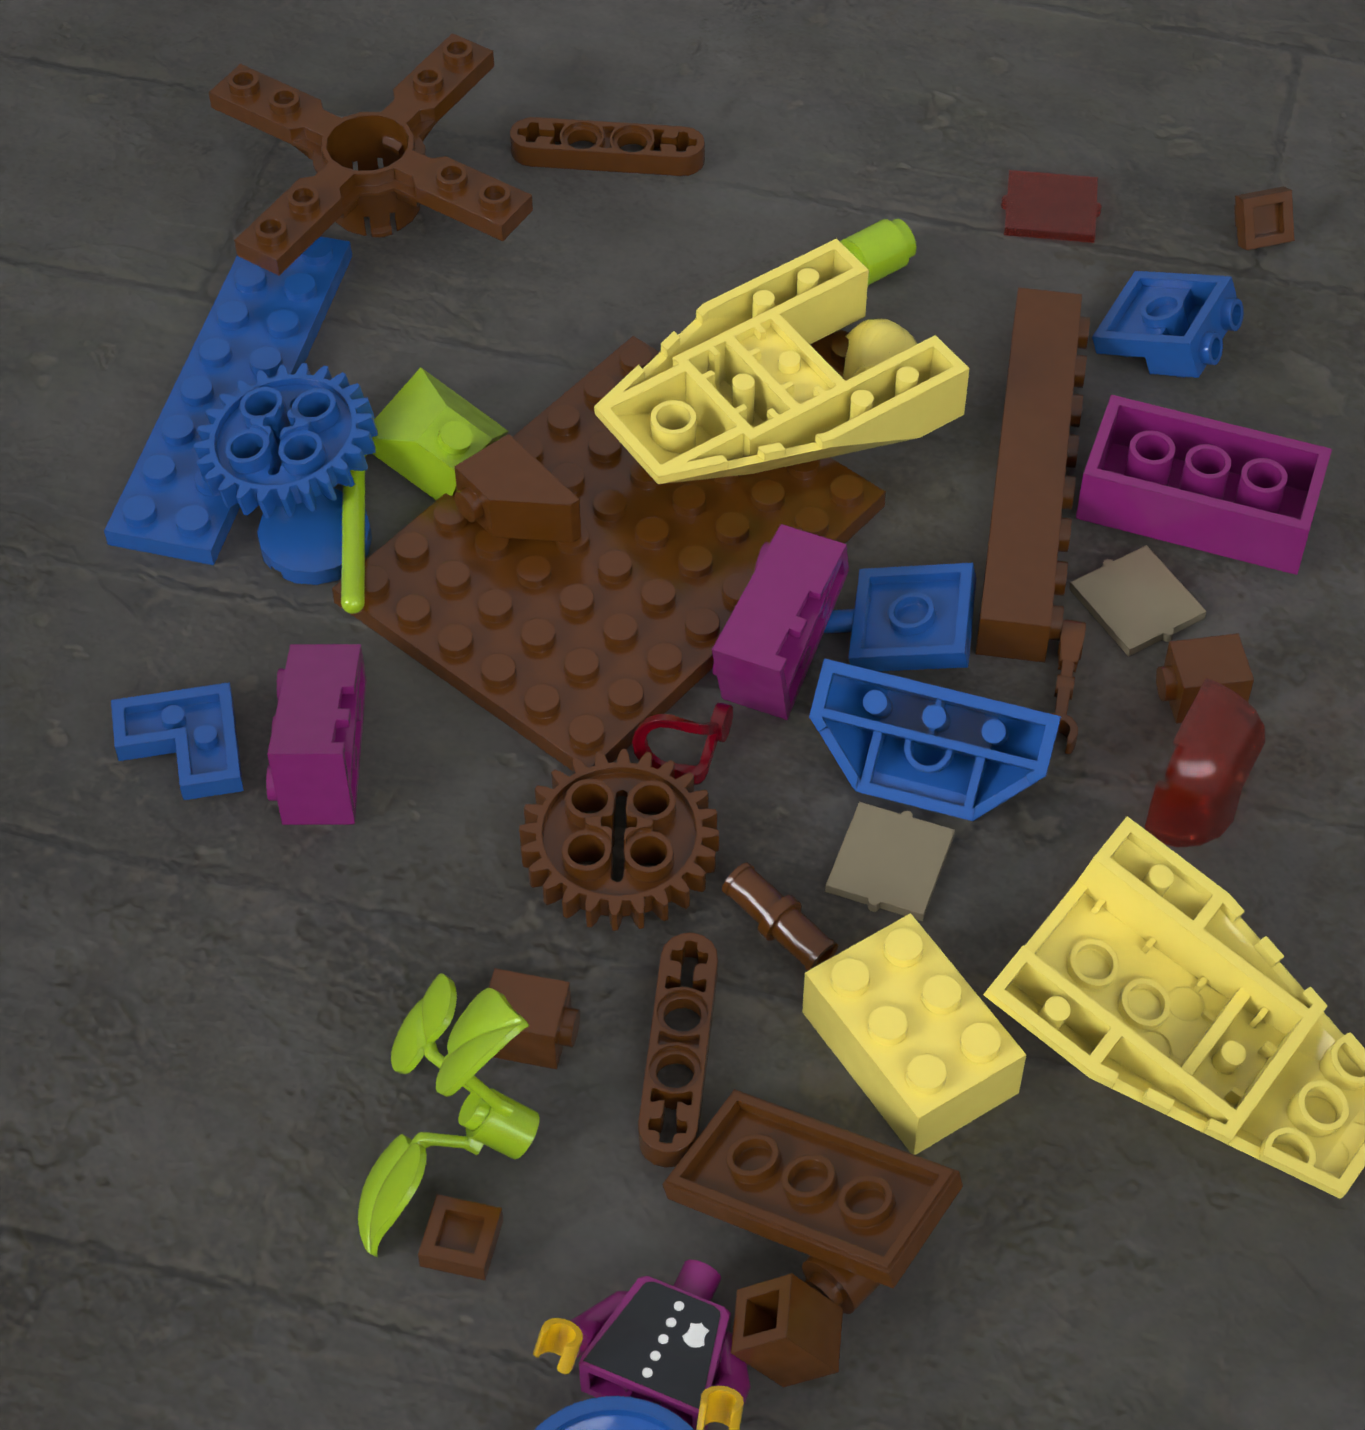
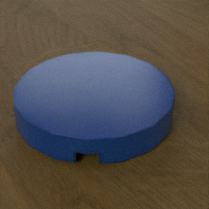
[257,488,372,585]

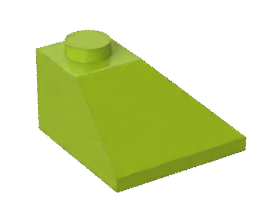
[372,367,509,500]

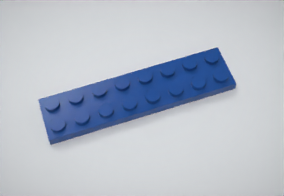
[104,236,352,565]

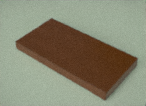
[662,1089,963,1289]

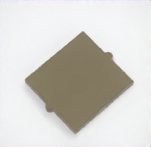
[1069,545,1207,657]
[825,802,955,921]

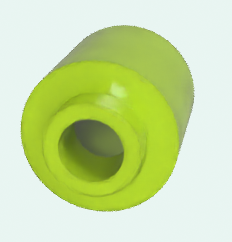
[840,219,917,286]

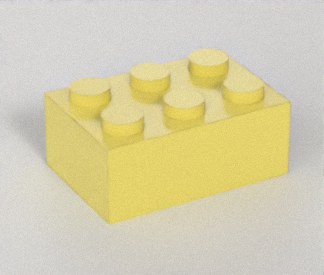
[802,913,1026,1155]

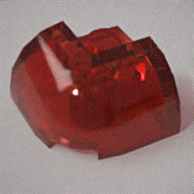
[1145,678,1265,848]

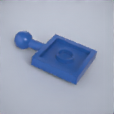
[824,563,977,672]

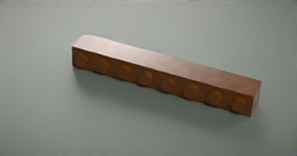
[976,287,1090,663]

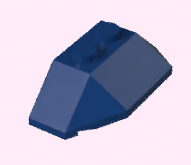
[809,658,1061,821]

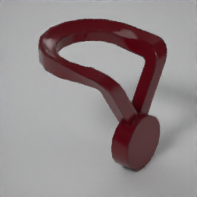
[632,702,733,785]

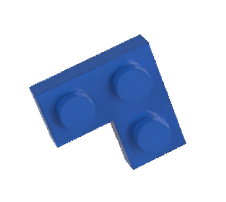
[111,682,244,800]

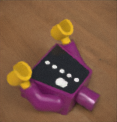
[533,1259,751,1430]

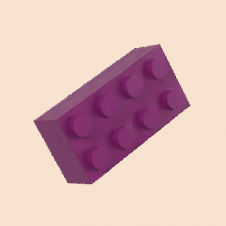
[1076,395,1332,575]

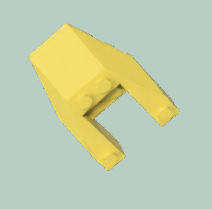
[594,238,970,484]

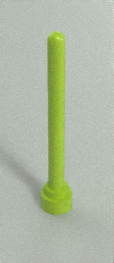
[341,455,367,614]

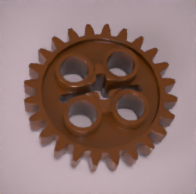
[519,749,719,931]

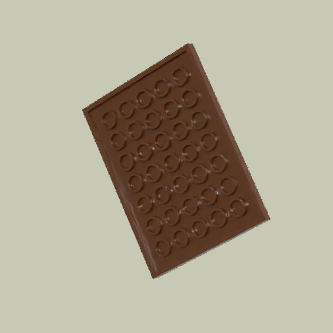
[332,336,886,771]

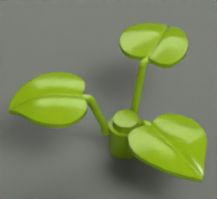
[358,973,539,1258]

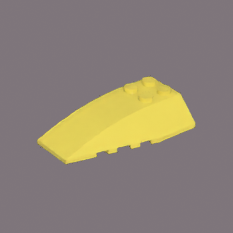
[984,816,1365,1199]

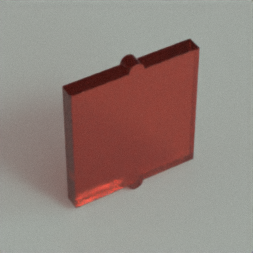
[1001,170,1102,243]

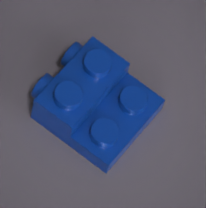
[1092,271,1244,378]

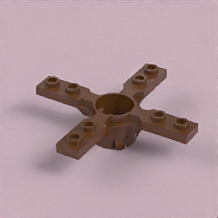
[209,33,533,276]

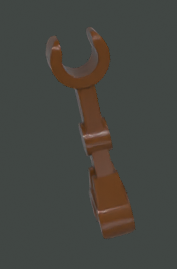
[1051,619,1086,754]

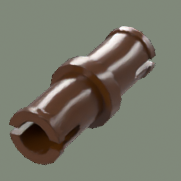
[722,862,839,971]

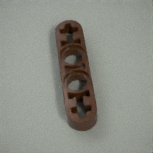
[510,117,705,176]
[638,933,718,1168]

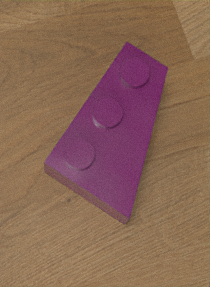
[712,524,849,720]
[266,644,367,825]

